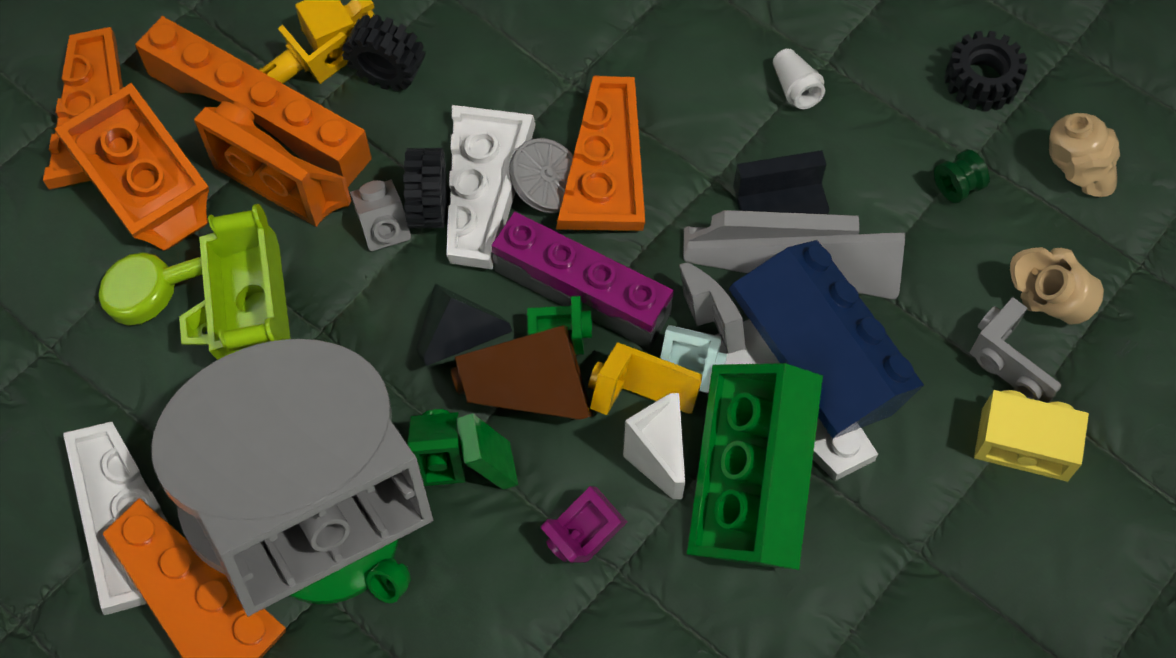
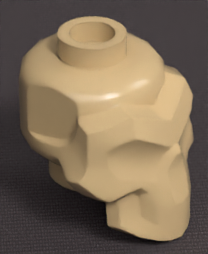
[1049,113,1120,197]
[1010,247,1104,325]

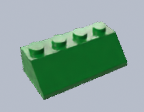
[687,363,823,570]

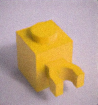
[295,0,374,63]

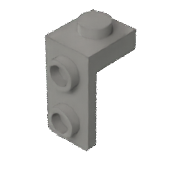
[969,297,1061,403]

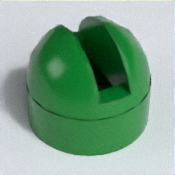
[366,559,411,603]

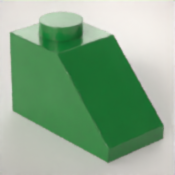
[408,409,466,486]

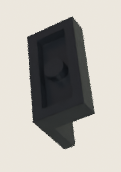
[733,150,830,214]

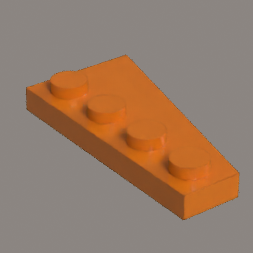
[102,498,286,658]

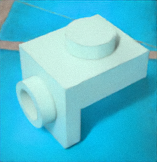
[660,325,728,393]

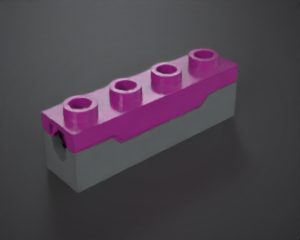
[491,211,673,350]

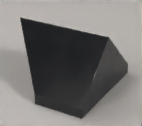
[416,283,513,366]

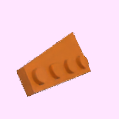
[43,27,123,190]
[556,76,645,231]

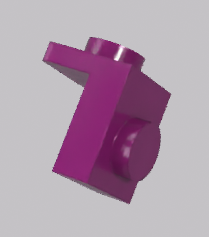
[540,486,627,563]

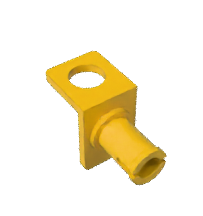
[258,25,348,84]

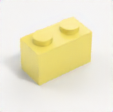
[974,390,1089,482]

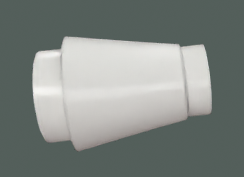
[773,49,825,109]

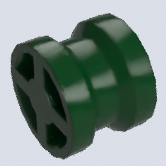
[934,149,990,203]

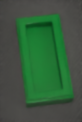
[456,413,519,490]

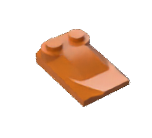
[54,83,209,251]
[194,101,351,227]

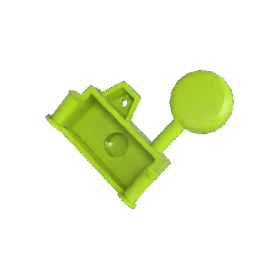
[98,204,290,360]

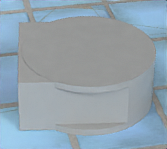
[152,339,433,617]

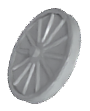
[509,138,574,213]

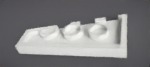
[446,105,536,270]
[63,422,167,615]

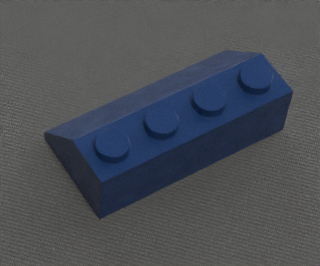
[729,240,924,439]

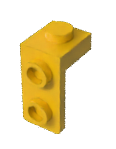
[588,342,703,415]

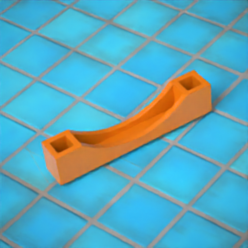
[135,16,372,187]

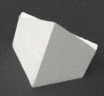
[623,393,685,499]

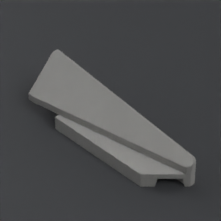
[683,210,905,300]

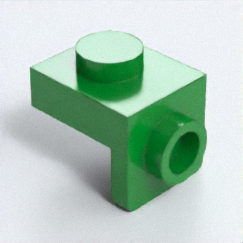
[527,296,592,355]

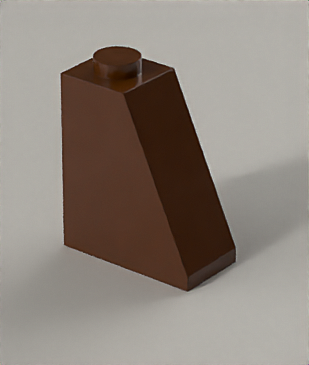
[451,325,593,419]

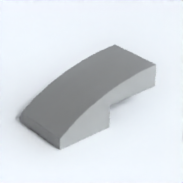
[679,262,746,354]

